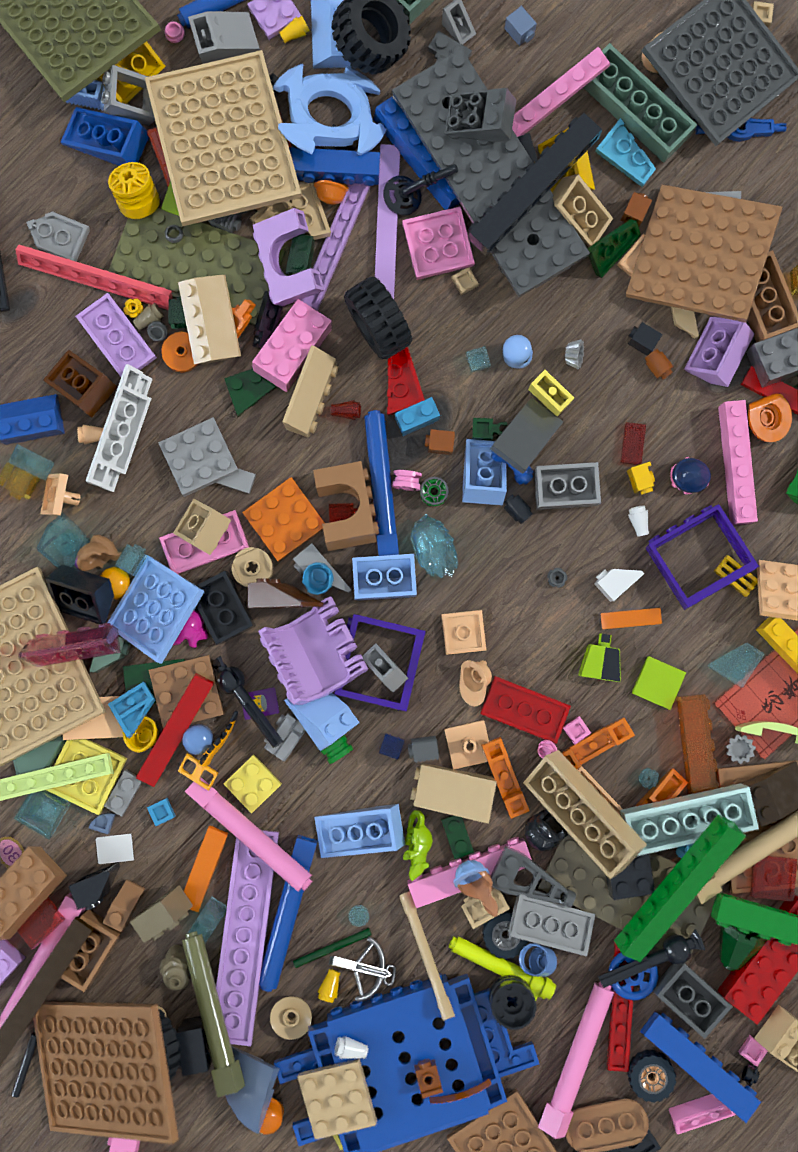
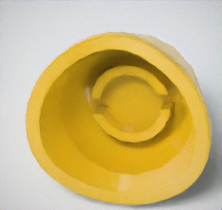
[123,717,159,753]

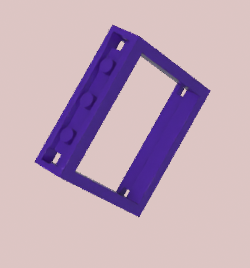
[646,504,759,610]
[335,614,426,711]

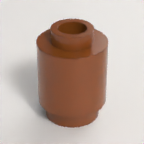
[645,349,674,380]

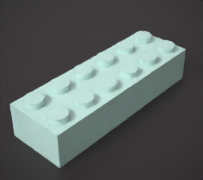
[620,783,759,856]

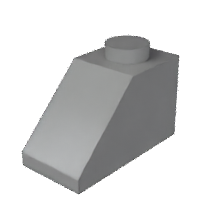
[362,643,408,692]

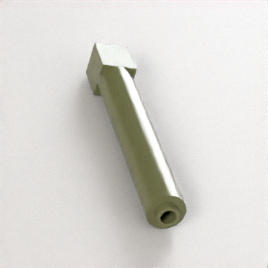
[182,931,245,1097]

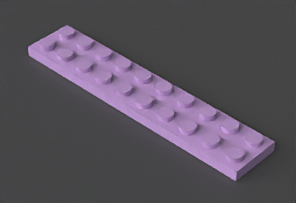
[216,830,279,1046]

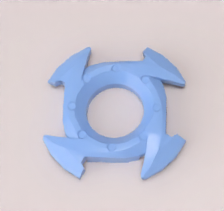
[273,64,387,155]

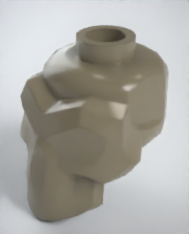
[160,945,191,991]

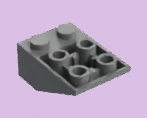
[445,88,516,142]

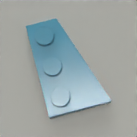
[595,118,656,187]

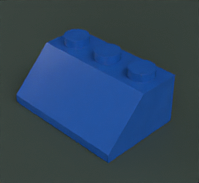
[0,394,65,445]

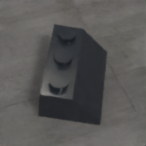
[45,565,114,625]

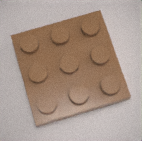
[149,655,224,728]

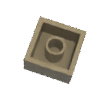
[130,885,193,943]

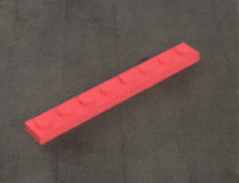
[15,245,173,310]

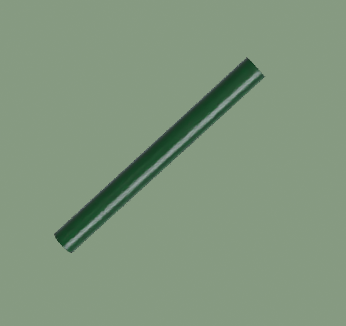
[293,928,372,968]

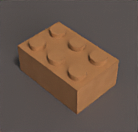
[61,910,123,992]

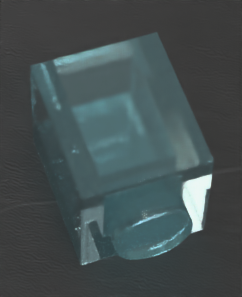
[115,544,149,576]

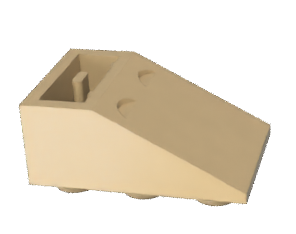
[754,1005,798,1072]

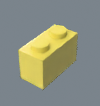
[528,370,574,417]

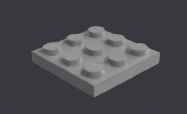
[158,417,239,497]

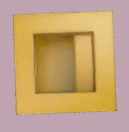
[627,462,655,495]

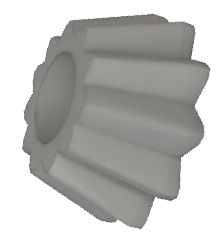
[565,340,584,369]
[726,734,756,764]

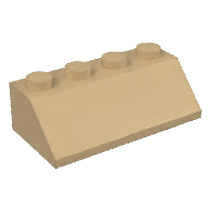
[178,275,241,364]
[282,345,339,438]

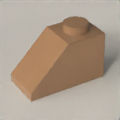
[103,880,145,932]

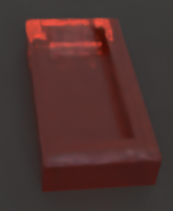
[620,422,646,465]

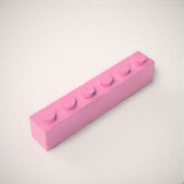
[718,400,758,525]
[408,837,532,908]

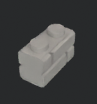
[264,713,306,762]

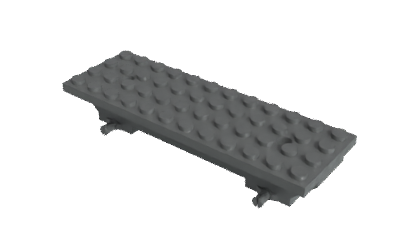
[392,48,590,297]

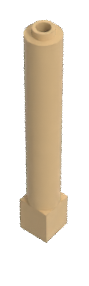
[695,810,798,904]

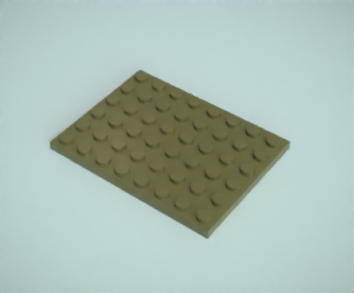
[0,0,161,103]

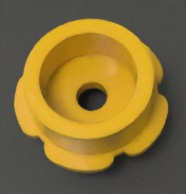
[123,298,143,318]

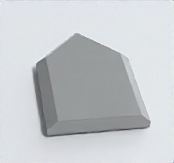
[26,212,90,262]

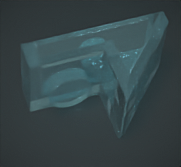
[8,444,55,481]
[188,897,227,943]

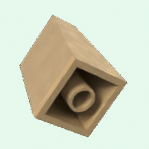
[410,763,497,823]

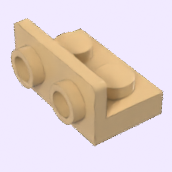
[461,887,510,929]

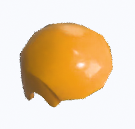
[100,566,130,600]

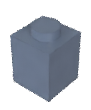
[504,6,537,46]

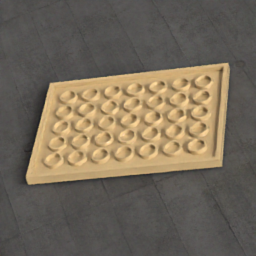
[145,50,302,226]
[0,567,106,767]

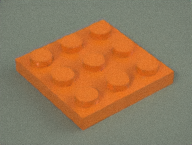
[242,477,325,562]

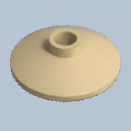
[270,996,312,1040]

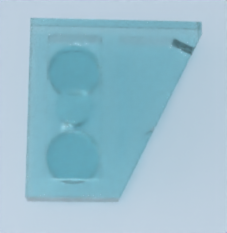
[707,643,765,688]

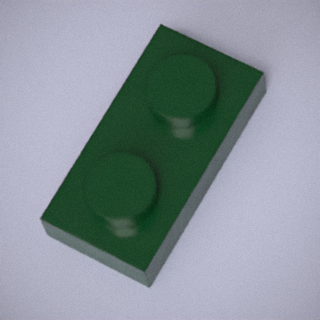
[441,815,474,859]

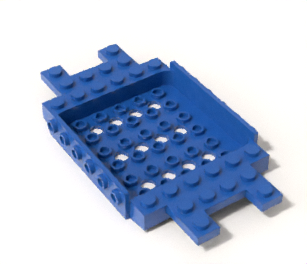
[274,973,539,1152]

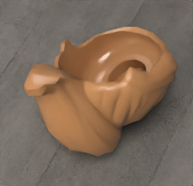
[75,535,124,571]

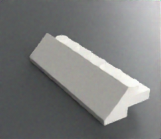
[86,364,152,492]

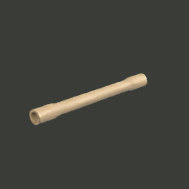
[399,892,455,1021]

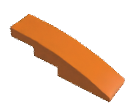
[184,825,229,912]

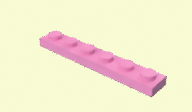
[512,47,611,137]

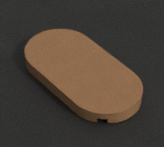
[565,1098,649,1152]

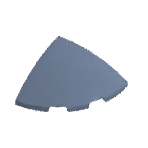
[225,1046,280,1134]

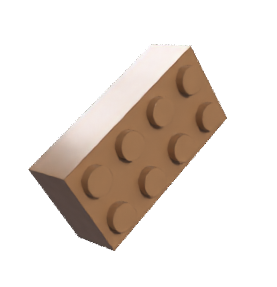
[747,250,798,343]
[0,846,67,941]

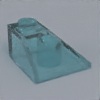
[36,512,90,568]
[14,790,71,839]

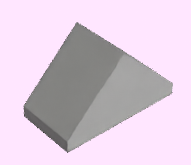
[442,0,476,45]

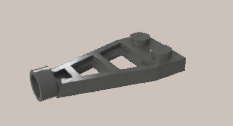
[490,845,576,908]

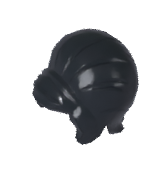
[525,809,568,851]

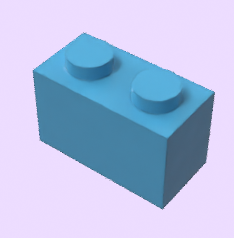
[395,397,440,436]

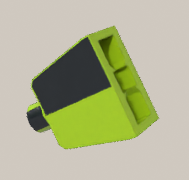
[578,634,621,682]

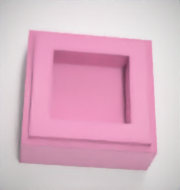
[563,716,591,745]
[738,1035,768,1066]

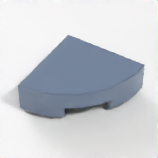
[89,813,116,834]

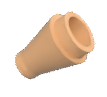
[78,425,104,445]

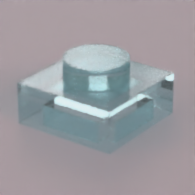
[466,346,491,373]

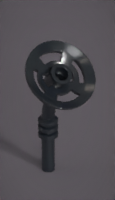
[383,164,458,216]

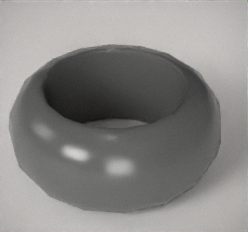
[165,224,183,243]

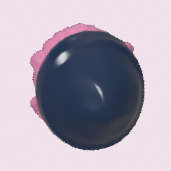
[670,457,711,494]

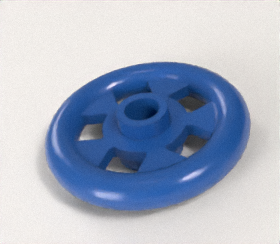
[608,952,658,1000]

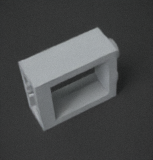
[101,65,155,126]

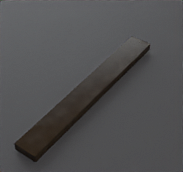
[0,916,94,1066]

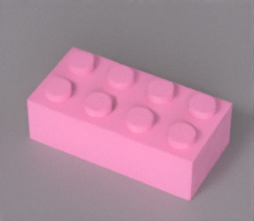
[252,299,332,392]

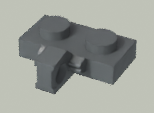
[428,31,472,64]

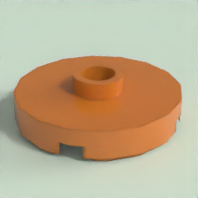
[161,332,198,373]

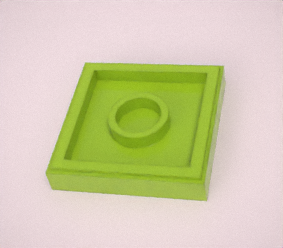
[632,656,686,710]

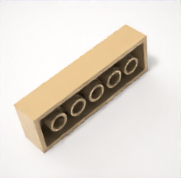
[523,750,647,879]

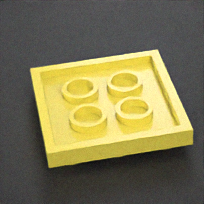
[47,739,127,815]

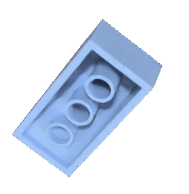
[314,804,405,858]

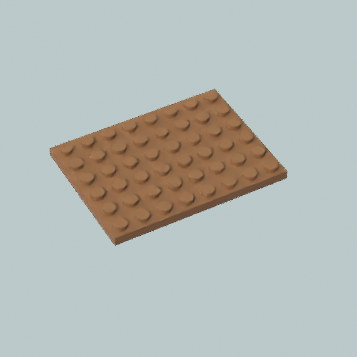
[33,1002,179,1144]

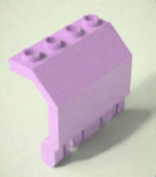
[258,597,368,705]

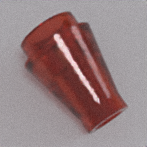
[331,400,361,420]

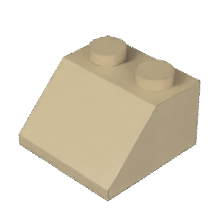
[173,499,231,555]

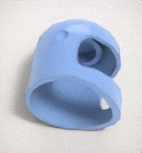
[503,335,533,369]

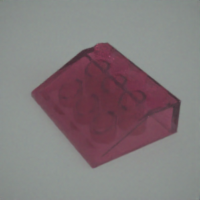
[19,623,121,667]

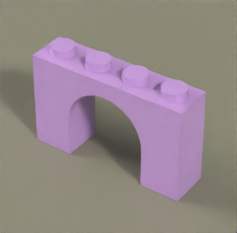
[253,208,324,306]

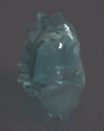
[410,514,458,578]

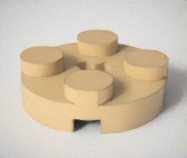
[232,547,273,587]

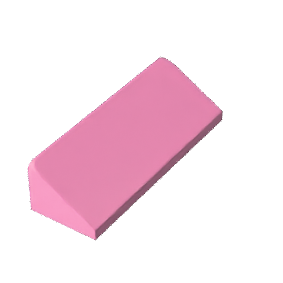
[669,1094,736,1134]

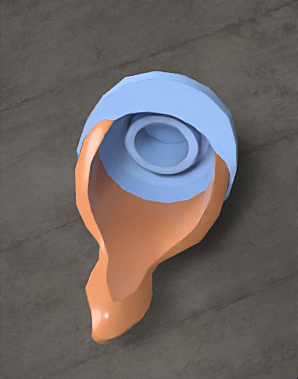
[453,860,498,917]

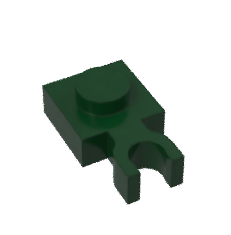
[472,418,507,440]

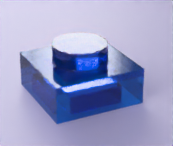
[379,733,405,760]

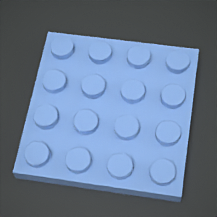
[106,555,205,664]

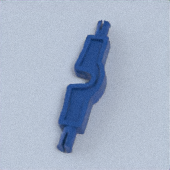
[695,118,787,141]

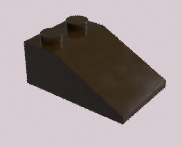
[739,761,798,827]

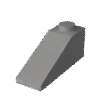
[293,543,352,593]

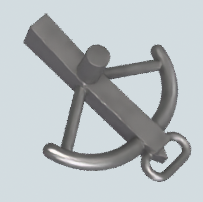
[328,937,396,1002]

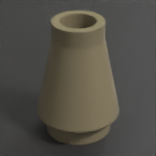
[133,303,164,330]

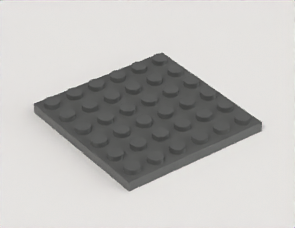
[641,0,798,146]

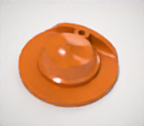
[748,394,792,442]

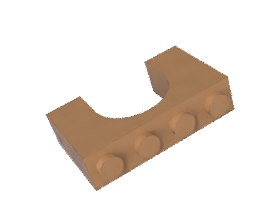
[313,461,379,551]

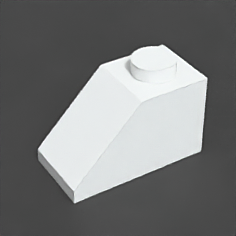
[594,569,644,602]

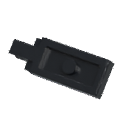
[252,291,283,349]

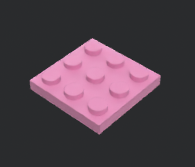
[402,207,475,280]

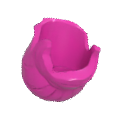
[173,609,208,648]

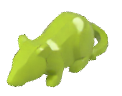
[403,810,433,881]

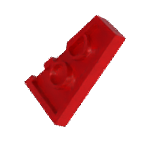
[387,347,425,416]

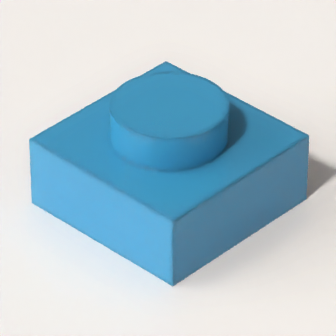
[147,798,176,826]

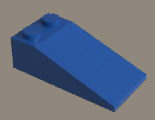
[60,107,149,166]

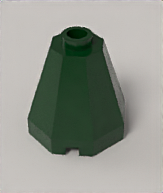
[720,925,766,971]

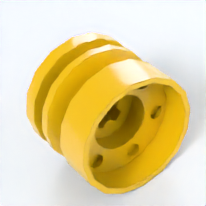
[108,162,160,219]

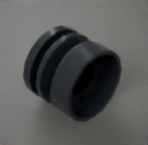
[489,975,537,1030]

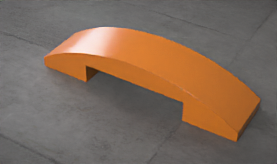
[561,717,635,769]
[482,737,530,819]

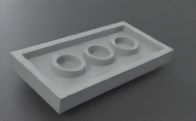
[508,894,595,956]

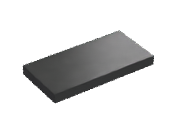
[490,397,563,474]

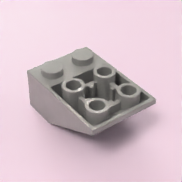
[188,11,260,64]

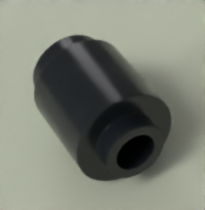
[504,494,533,524]

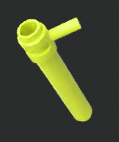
[448,936,556,1001]

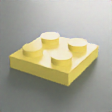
[223,755,282,814]

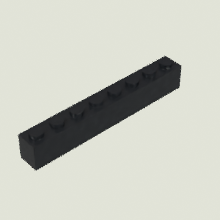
[468,113,602,256]

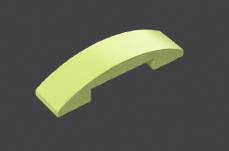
[735,721,798,744]

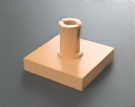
[40,473,80,516]
[444,720,489,770]

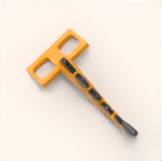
[178,711,238,791]

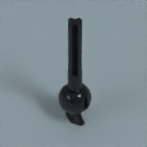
[212,656,283,748]
[598,929,705,989]

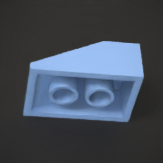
[462,439,506,505]
[284,693,360,751]

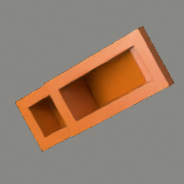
[634,768,688,807]

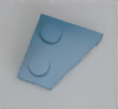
[108,682,155,738]

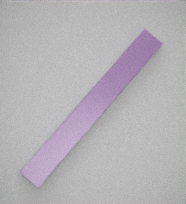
[375,144,400,299]
[301,183,370,311]

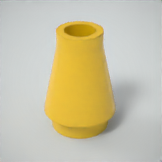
[279,15,310,43]
[317,969,340,1003]

